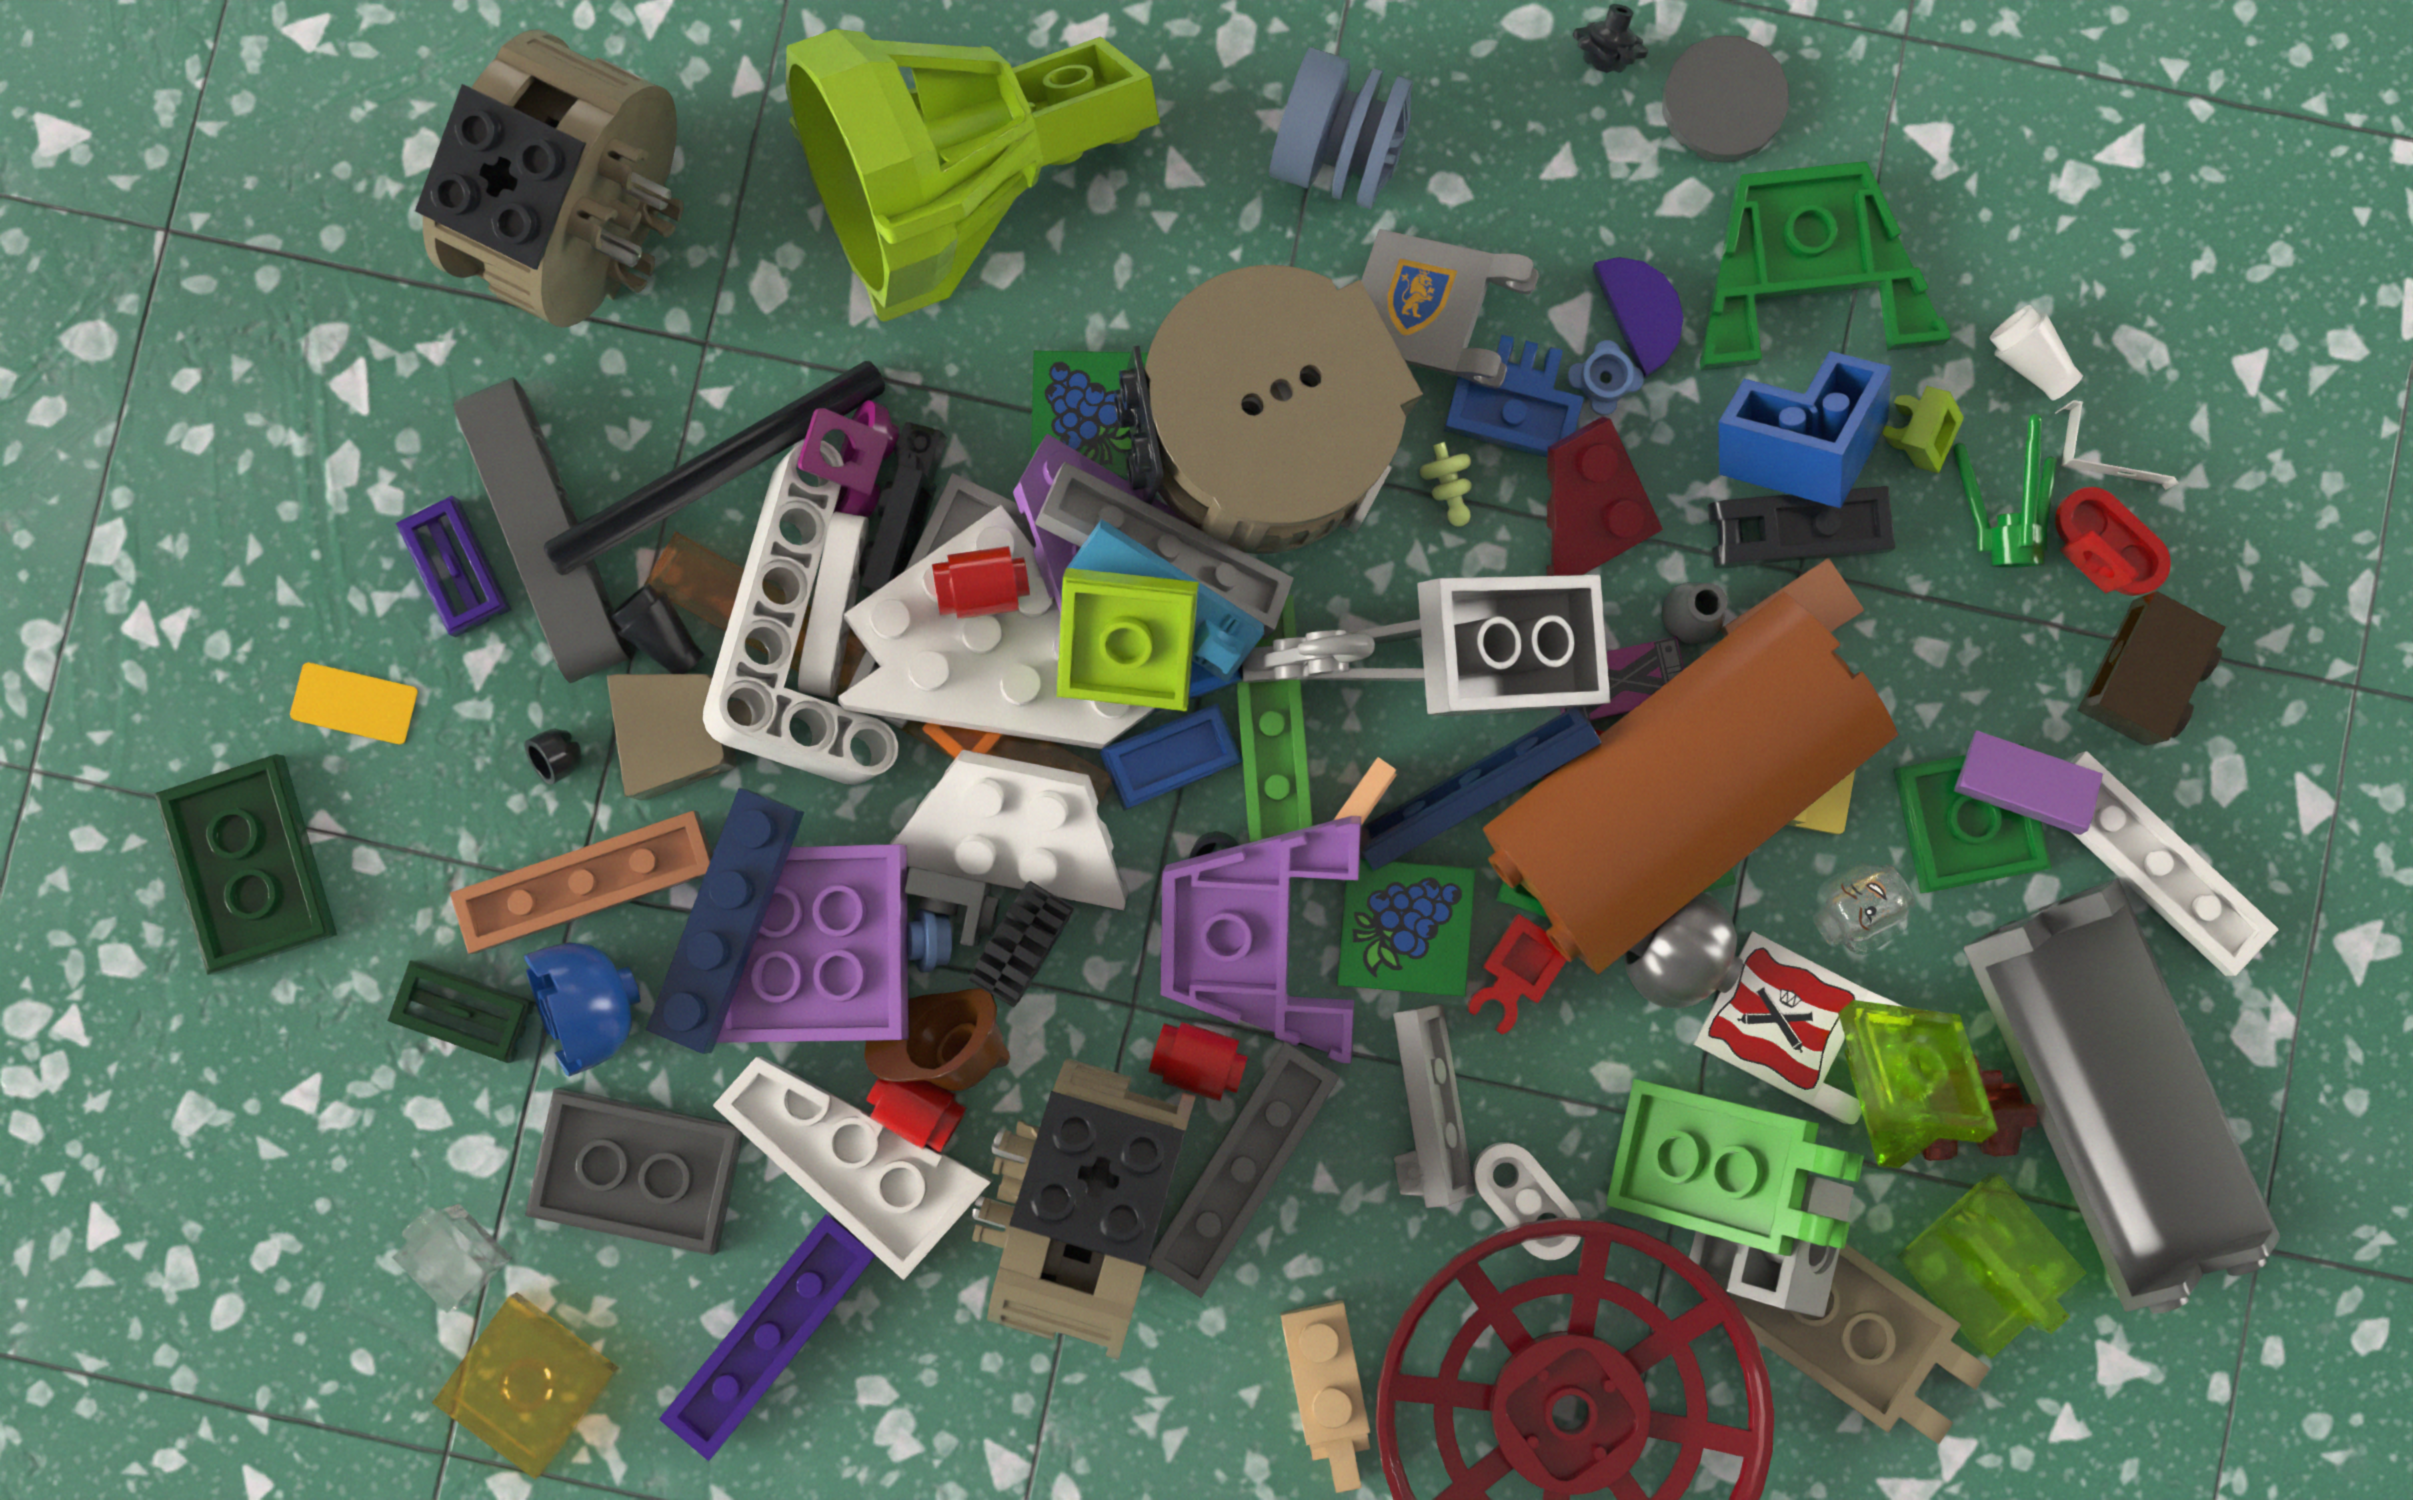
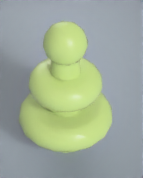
[1420,442,1471,527]

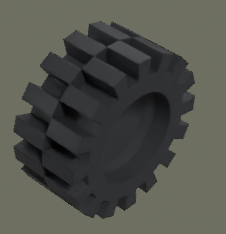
[969,881,1074,1007]

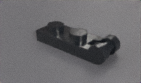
[1708,486,1895,568]

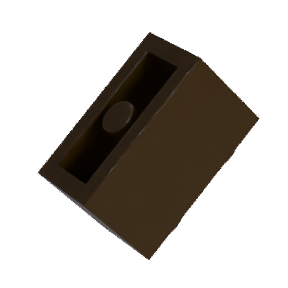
[2077,591,2226,746]

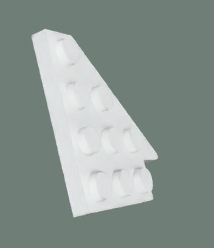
[838,505,1155,749]

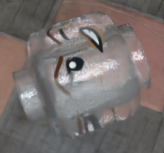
[1812,860,1915,955]

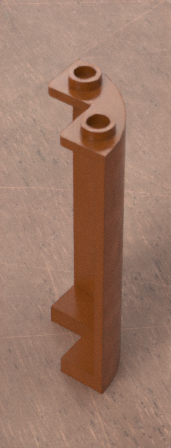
[1482,591,1898,975]

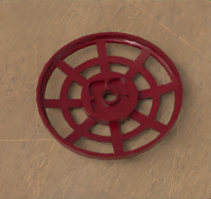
[1376,1217,1774,1500]

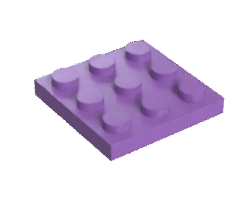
[713,844,909,1043]

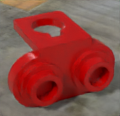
[2055,487,2171,596]

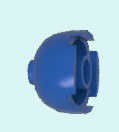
[524,942,641,1077]

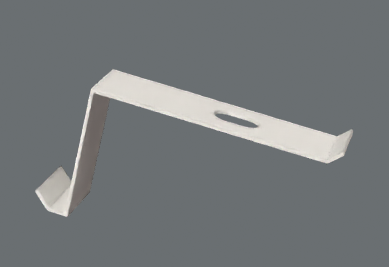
[2055,400,2179,490]

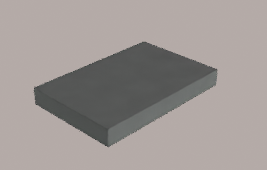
[525,1088,744,1255]

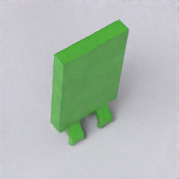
[1606,1079,1864,1256]

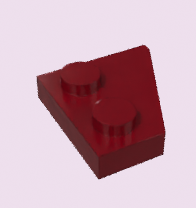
[1547,416,1663,576]

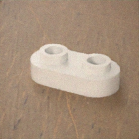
[1472,1142,1581,1260]

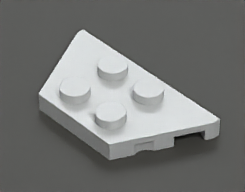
[889,750,1129,910]

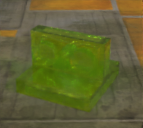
[1838,1000,1998,1169]
[1896,1172,2086,1359]

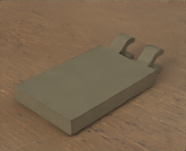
[1731,1244,1990,1444]

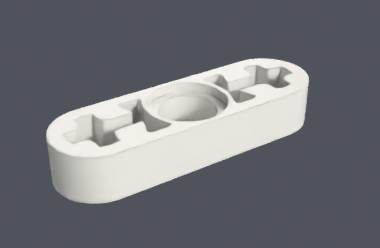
[798,511,869,698]

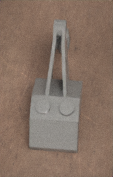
[1242,575,1610,717]

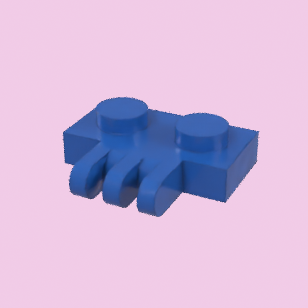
[1444,334,1584,458]

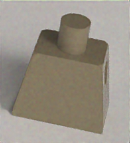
[607,674,752,800]

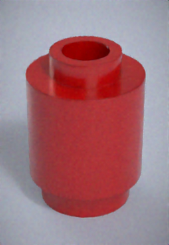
[932,546,1030,620]
[1148,1022,1248,1102]
[866,1078,967,1153]

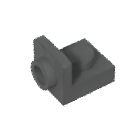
[905,867,1000,946]

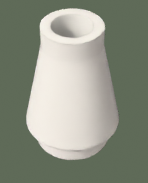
[1989,305,2083,401]

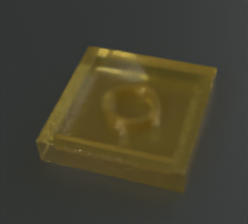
[432,1292,619,1480]

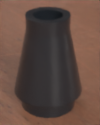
[610,583,704,674]

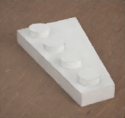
[713,1056,993,1280]

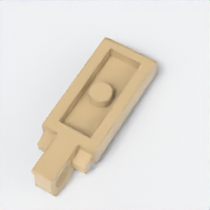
[1280,1300,1370,1493]

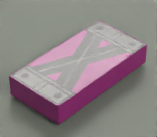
[1560,637,1684,722]

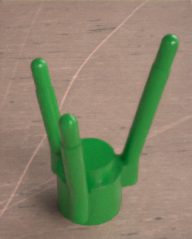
[1953,414,2057,568]

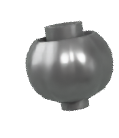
[1624,891,1743,1009]

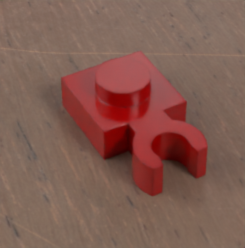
[1466,914,1567,1035]

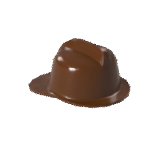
[864,988,1010,1091]

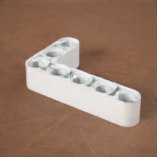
[703,440,898,785]

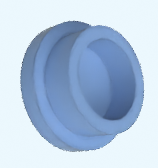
[907,908,952,973]

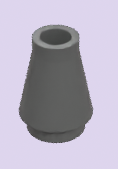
[1662,582,1727,644]

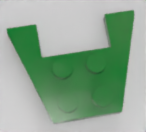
[1700,161,1951,370]

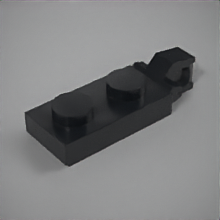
[859,422,947,594]

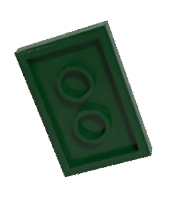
[155,754,337,975]

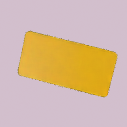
[290,662,418,745]

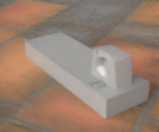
[1393,1004,1475,1208]

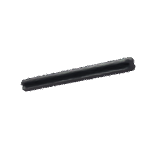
[543,361,885,575]

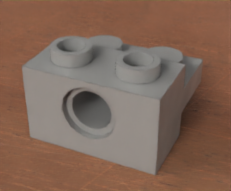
[1689,1175,1854,1318]

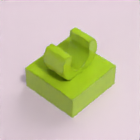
[1882,386,1964,474]

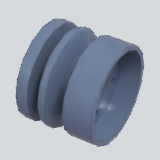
[1269,47,1414,210]

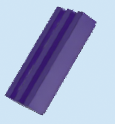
[396,495,512,638]

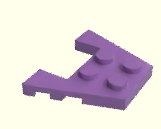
[1161,816,1361,1063]

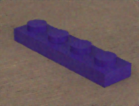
[659,1212,876,1461]

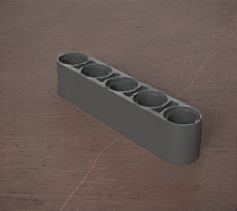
[453,377,631,683]

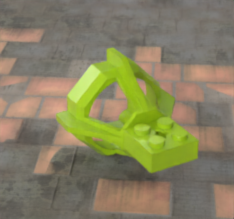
[785,29,1160,322]

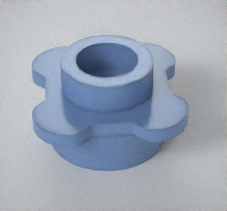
[1567,340,1644,416]

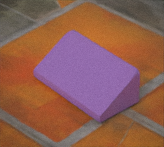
[1954,730,2103,835]

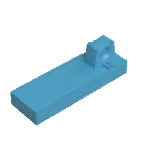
[1065,519,1264,683]

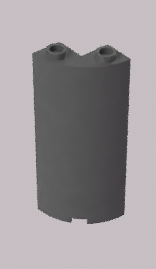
[1963,878,2281,1314]

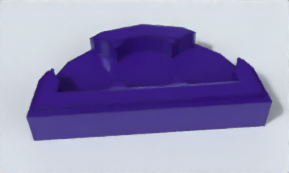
[1592,257,1684,379]

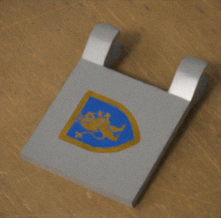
[1361,229,1539,389]

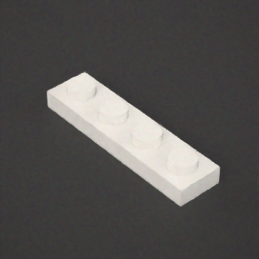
[2070,751,2279,976]

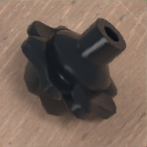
[1573,4,1648,73]

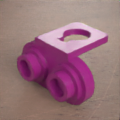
[797,400,899,518]

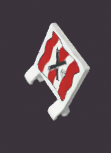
[1693,931,1910,1124]

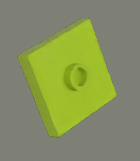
[1056,568,1199,711]

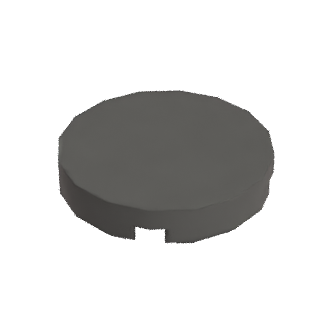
[1662,36,1789,162]

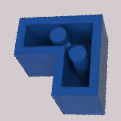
[1718,351,1891,508]

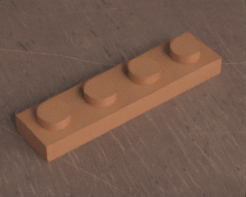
[450,810,713,954]

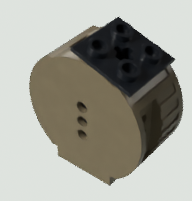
[415,29,684,328]
[1114,265,1423,554]
[972,1058,1195,1360]

